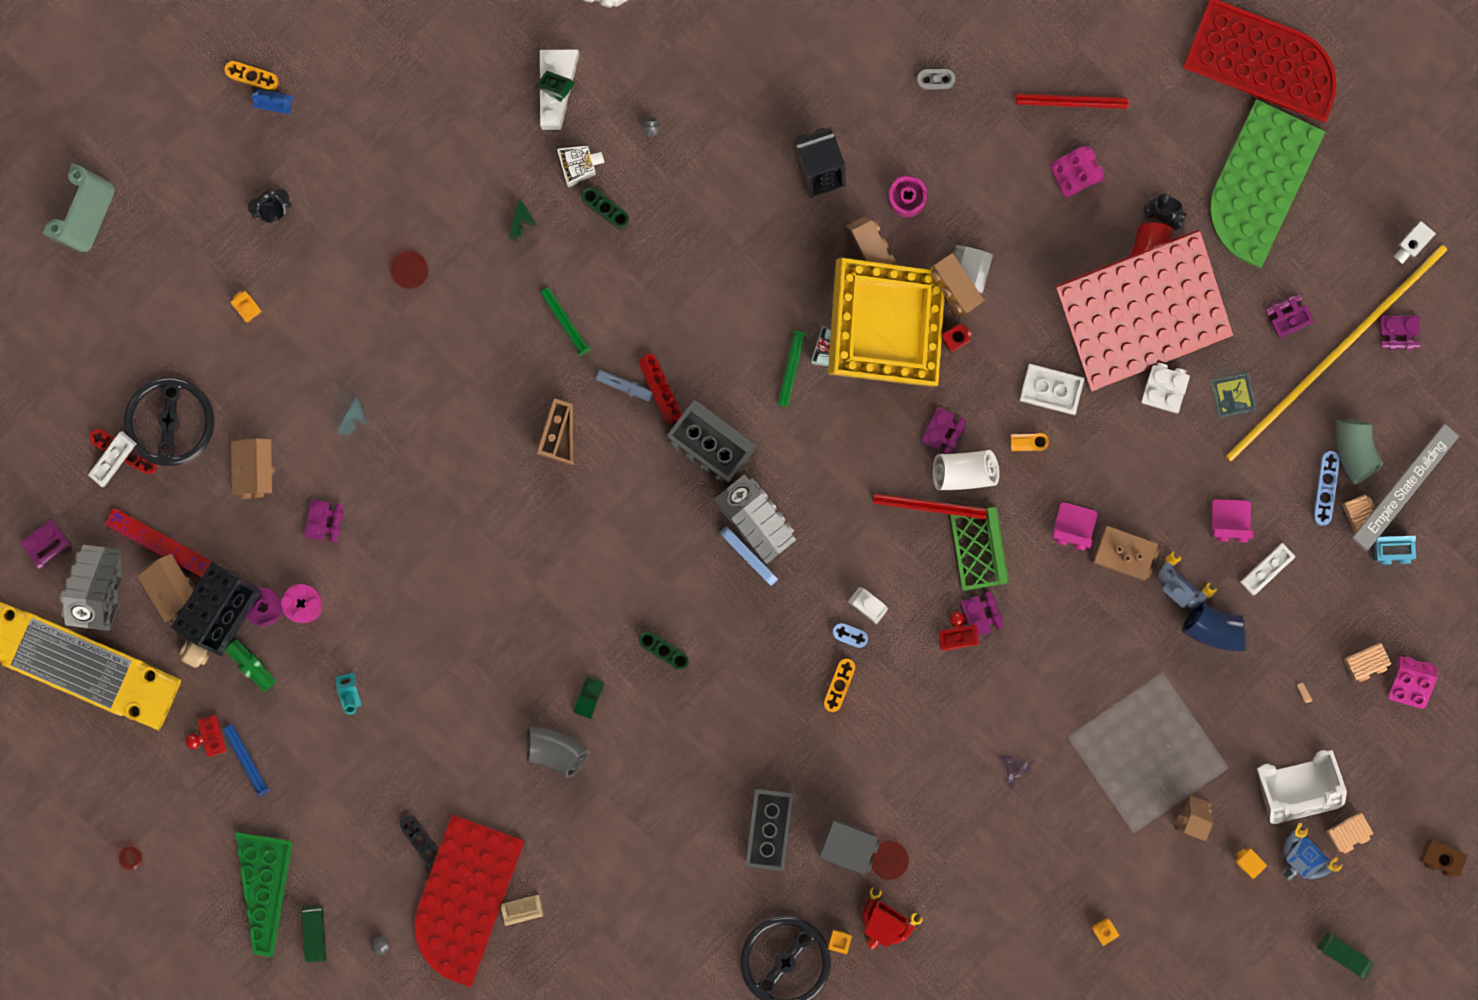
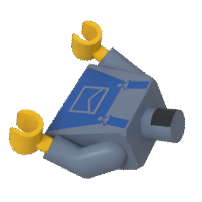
[1158,551,1217,609]
[1281,823,1343,881]

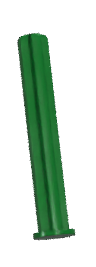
[540,287,591,356]
[777,330,807,407]

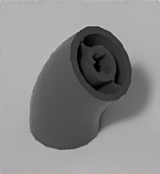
[526,726,590,778]

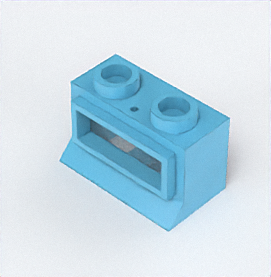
[1373,536,1416,565]

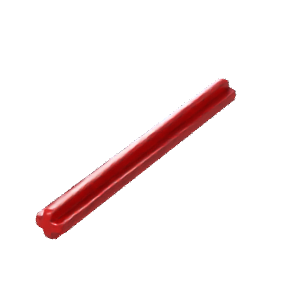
[1015,94,1129,109]
[873,494,987,519]

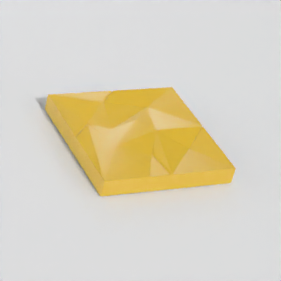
[828,258,944,387]

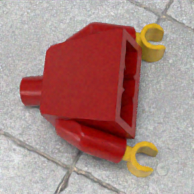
[862,887,923,949]

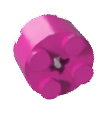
[888,176,927,218]
[281,584,323,623]

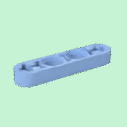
[1313,451,1340,526]
[719,526,778,586]

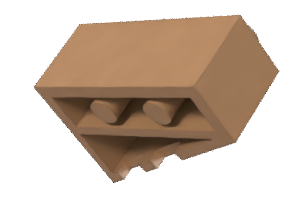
[845,216,897,265]
[930,253,985,319]
[535,398,574,466]
[1175,795,1213,841]

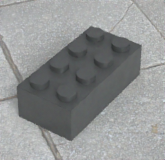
[745,789,794,872]

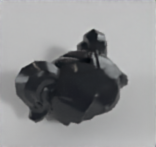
[248,189,292,223]
[1143,194,1187,230]

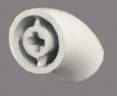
[933,450,999,490]

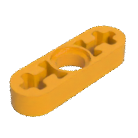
[225,61,279,91]
[824,659,855,712]

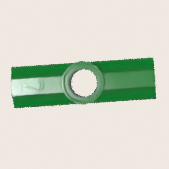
[225,639,276,692]

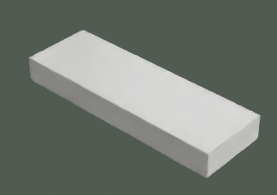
[88,431,137,487]
[1240,543,1295,596]

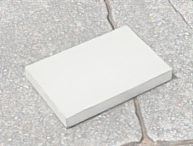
[1019,364,1084,415]

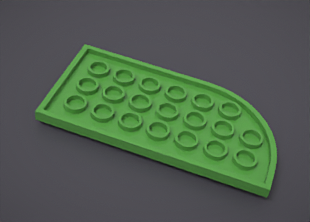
[1210,99,1325,269]

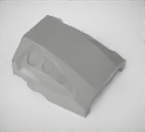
[954,245,993,293]

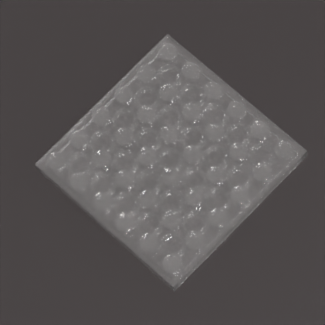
[1067,672,1228,834]

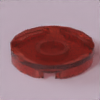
[390,251,429,290]
[871,841,909,880]

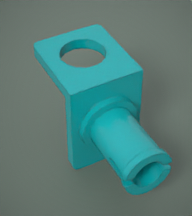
[336,673,362,715]

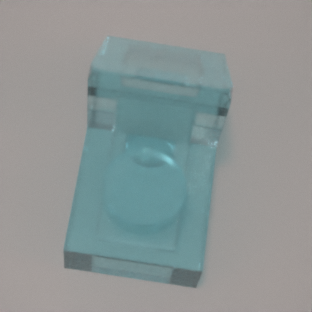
[337,398,369,437]

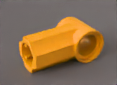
[1011,433,1049,452]

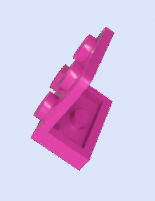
[1050,146,1105,197]
[1211,500,1253,543]
[1051,502,1097,551]
[1389,656,1438,709]

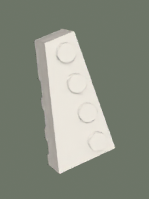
[540,50,579,130]

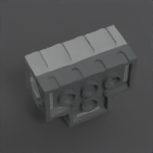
[714,475,796,564]
[60,545,123,631]

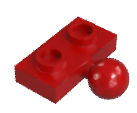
[939,612,979,651]
[185,715,227,757]

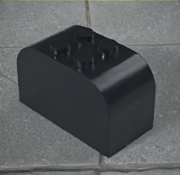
[794,127,846,198]

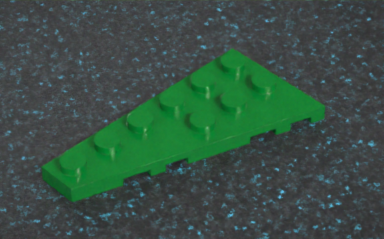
[235,832,293,957]

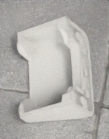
[1257,750,1347,824]

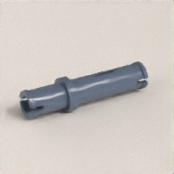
[596,369,653,402]

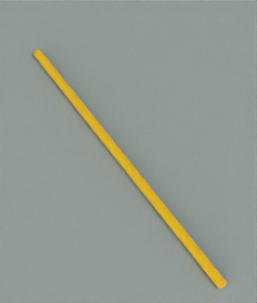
[1225,245,1447,462]

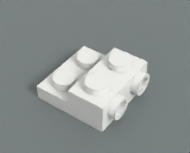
[1141,363,1190,414]

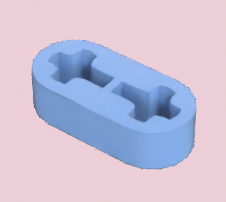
[833,623,868,648]

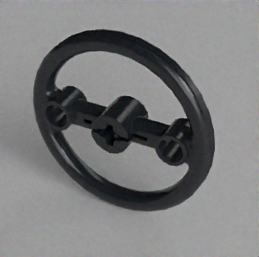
[124,377,214,466]
[741,916,831,1000]

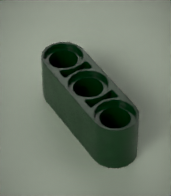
[581,187,630,230]
[639,632,689,670]
[302,905,326,963]
[1317,932,1375,979]

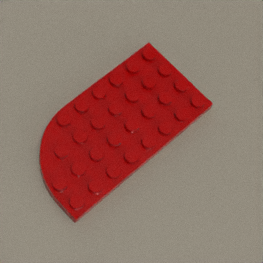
[1183,0,1337,123]
[415,814,525,987]

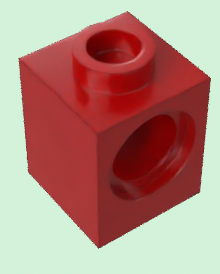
[941,323,972,353]

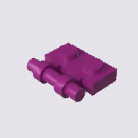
[1265,294,1314,339]
[1380,316,1421,350]
[921,407,967,454]
[304,499,344,543]
[960,591,1004,636]

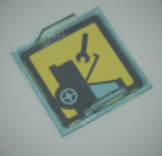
[1211,373,1257,418]

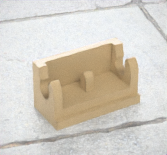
[501,894,544,926]

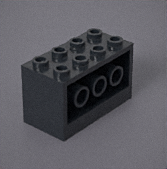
[170,562,262,656]

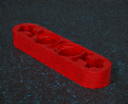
[639,353,682,424]
[90,429,158,475]

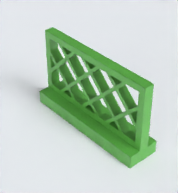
[950,507,1009,591]

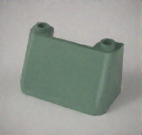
[43,163,115,252]

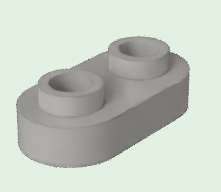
[917,69,955,90]

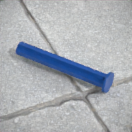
[223,724,271,797]

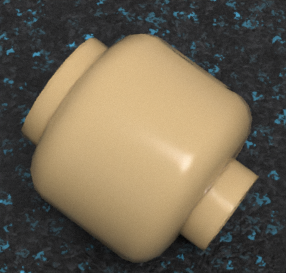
[179,641,209,668]

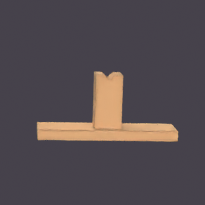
[1297,683,1312,703]

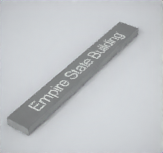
[1351,424,1459,551]

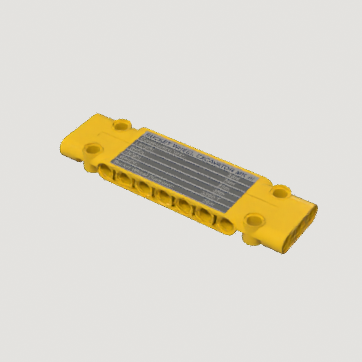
[0,601,181,731]

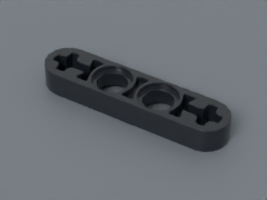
[400,816,439,870]

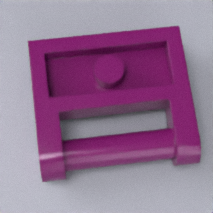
[20,520,72,570]

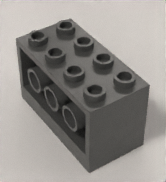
[667,399,756,485]
[818,818,880,875]

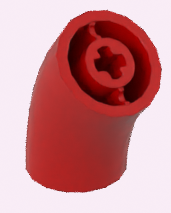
[1129,223,1173,256]

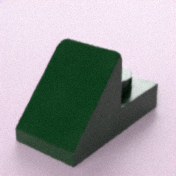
[536,70,575,102]
[509,200,537,241]
[573,677,605,719]

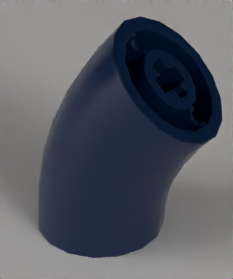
[1182,603,1246,652]

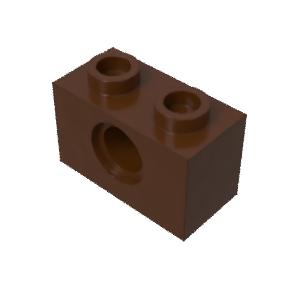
[1419,839,1468,878]

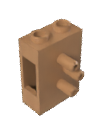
[231,438,275,499]
[1092,526,1159,581]
[137,554,193,622]

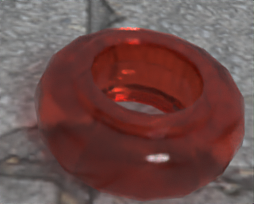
[119,846,143,870]

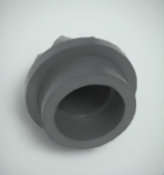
[641,118,660,137]
[371,935,390,955]

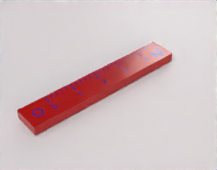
[104,508,215,577]

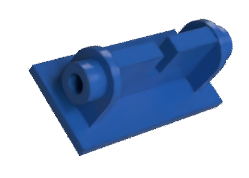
[252,89,293,115]

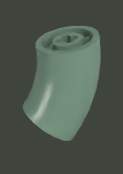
[1335,420,1384,484]

